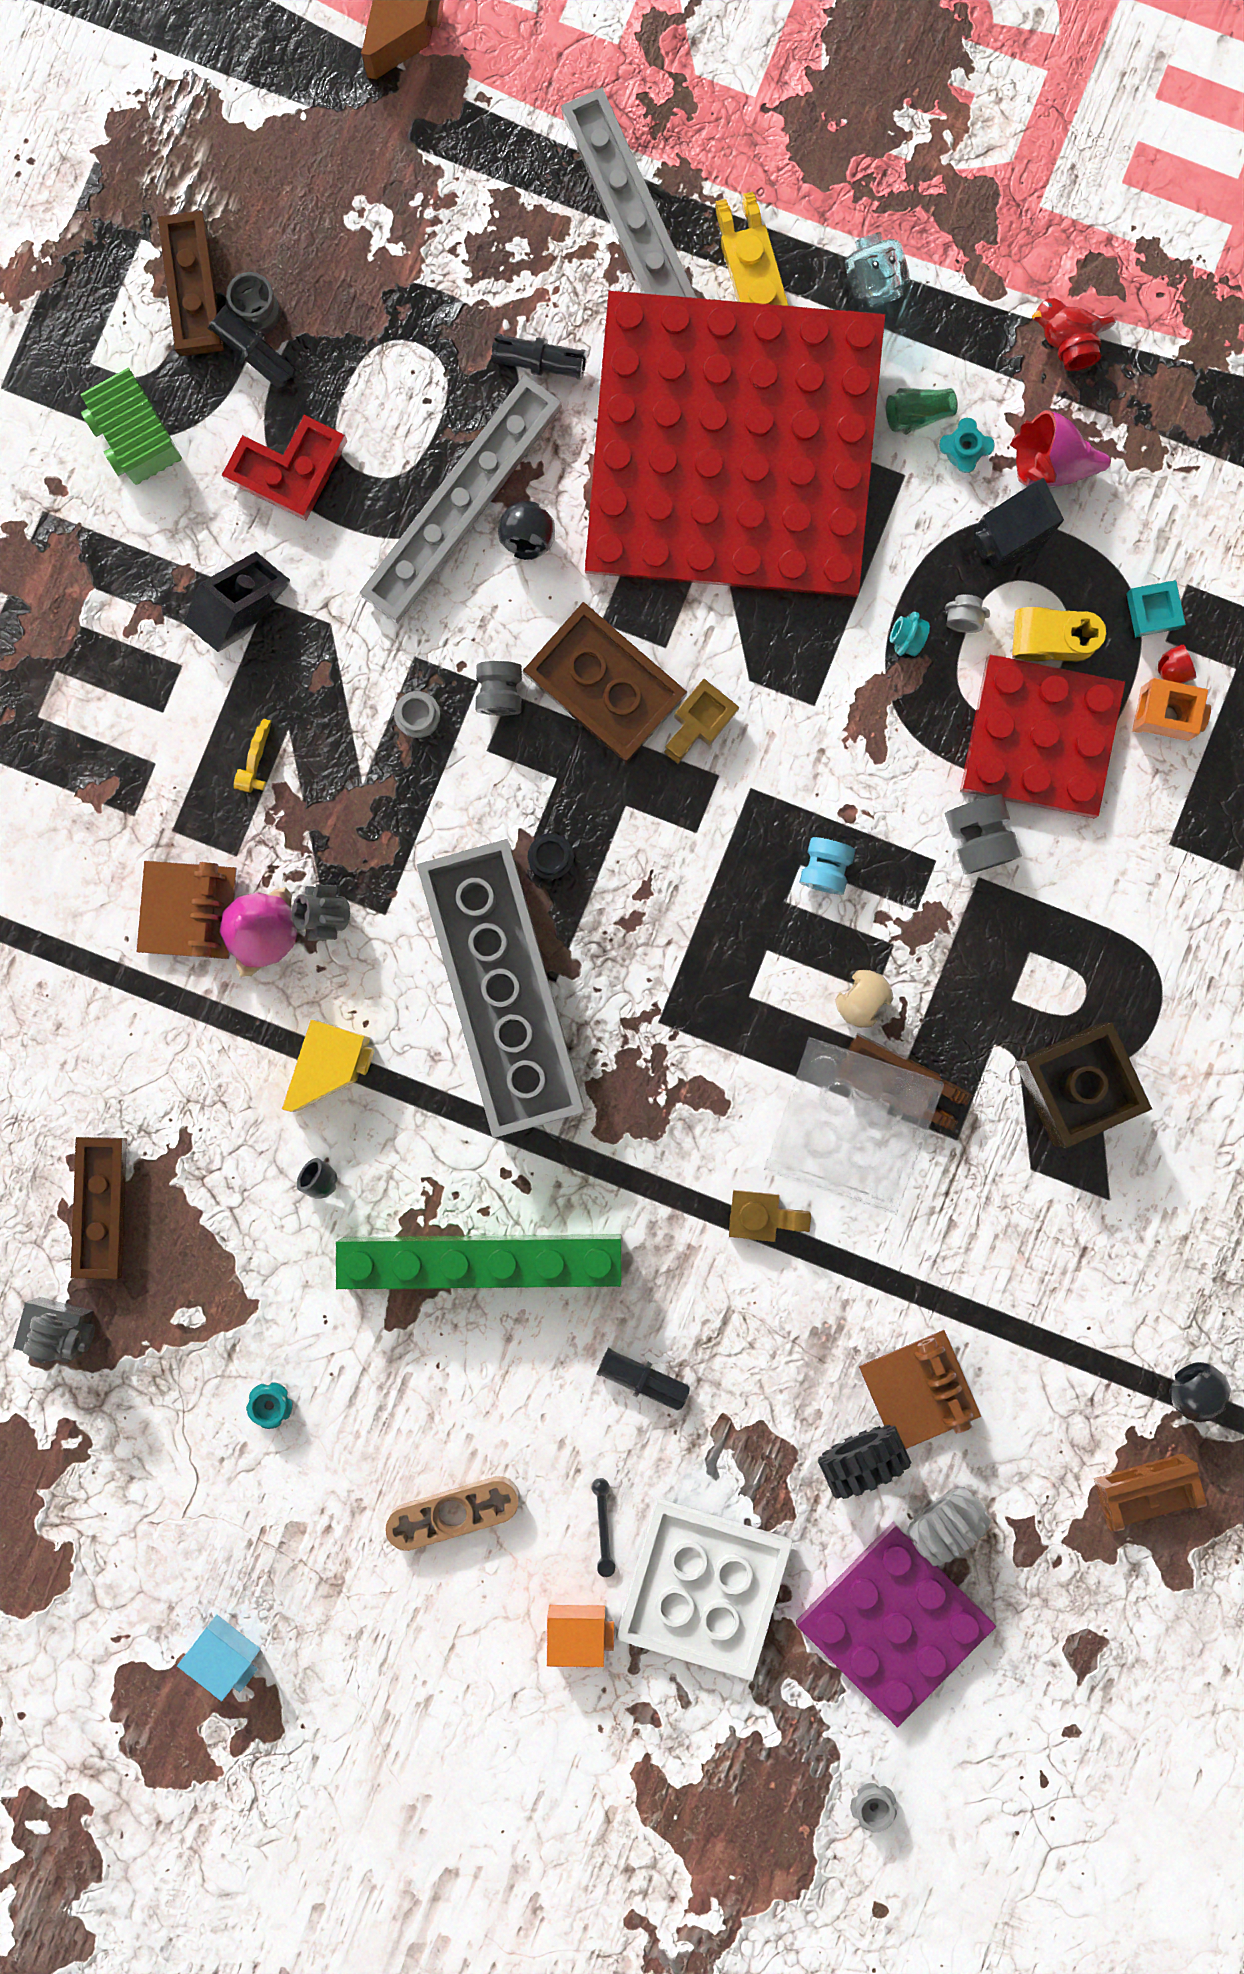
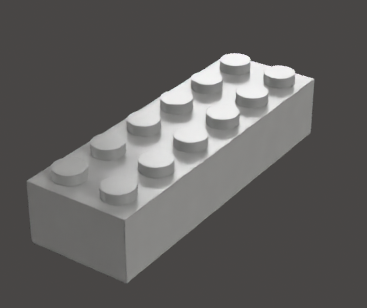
[416,838,585,1138]

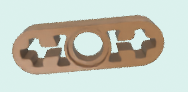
[385,1476,519,1551]

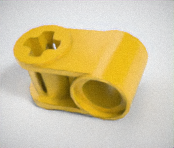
[1012,607,1106,662]

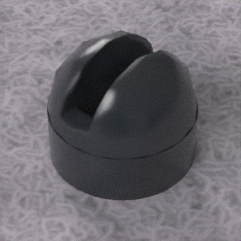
[297,1158,338,1199]

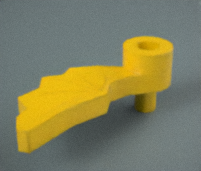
[234,719,271,793]

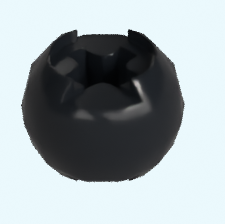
[498,501,555,560]
[1169,1362,1231,1422]

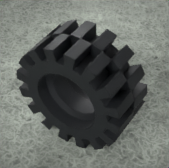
[818,1425,912,1499]

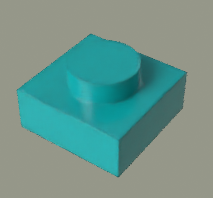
[1126,580,1186,638]

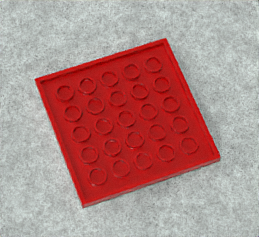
[584,290,885,597]

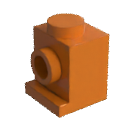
[1132,678,1211,741]

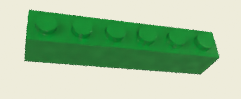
[336,1234,622,1290]

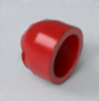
[1158,644,1197,684]

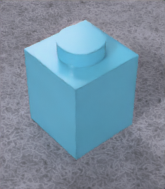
[177,1614,260,1701]

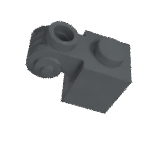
[13,1297,95,1363]

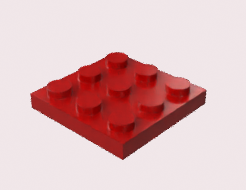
[960,654,1125,819]

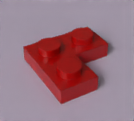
[222,415,347,521]

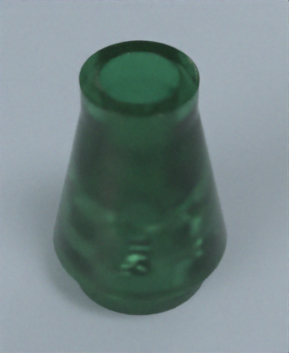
[885,388,958,435]

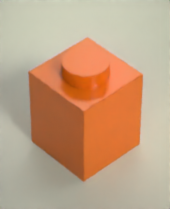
[547,1605,614,1667]

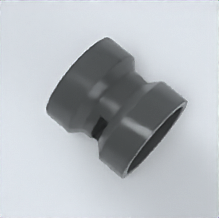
[227,272,281,335]
[475,661,522,716]

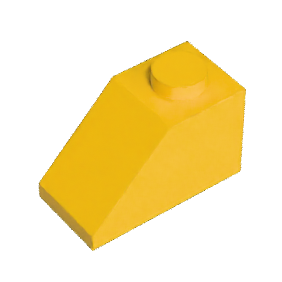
[282,1020,374,1112]

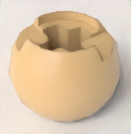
[835,970,894,1028]

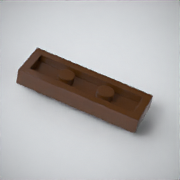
[157,210,224,357]
[70,1137,127,1279]

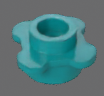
[939,418,995,473]

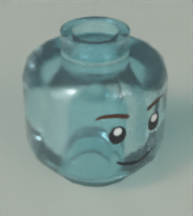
[845,232,910,308]

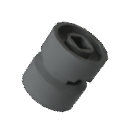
[944,794,1022,875]

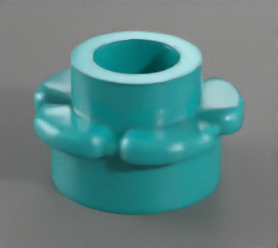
[890,612,930,657]
[246,1382,293,1429]

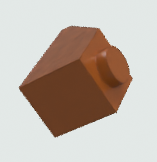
[361,0,443,79]

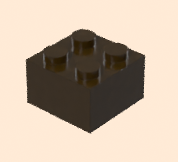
[1015,1022,1152,1148]

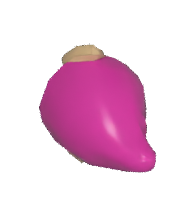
[220,887,297,977]

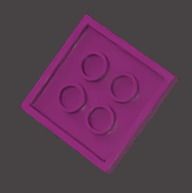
[795,1521,997,1728]

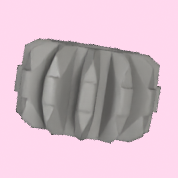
[907,1487,991,1566]

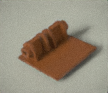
[136,861,237,959]
[859,1330,982,1449]

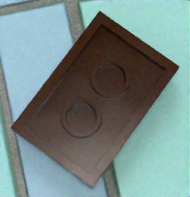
[522,602,687,764]

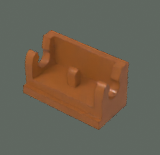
[1093,1453,1207,1532]

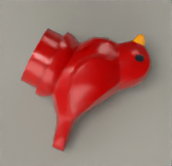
[1032,298,1116,371]

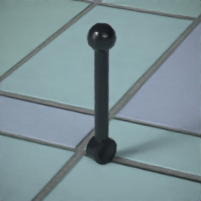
[591,1478,616,1578]

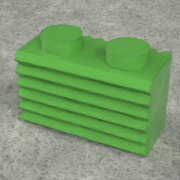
[80,367,182,485]

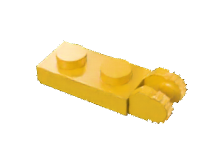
[715,191,788,306]

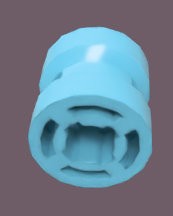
[799,837,856,895]

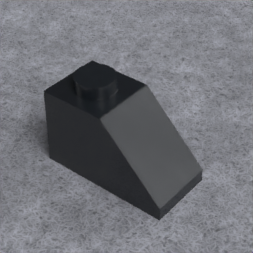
[974,478,1064,569]
[183,551,290,652]

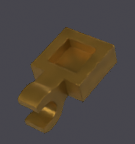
[664,678,740,764]
[729,1189,811,1242]

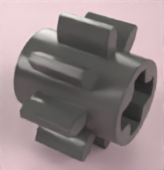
[292,884,350,941]

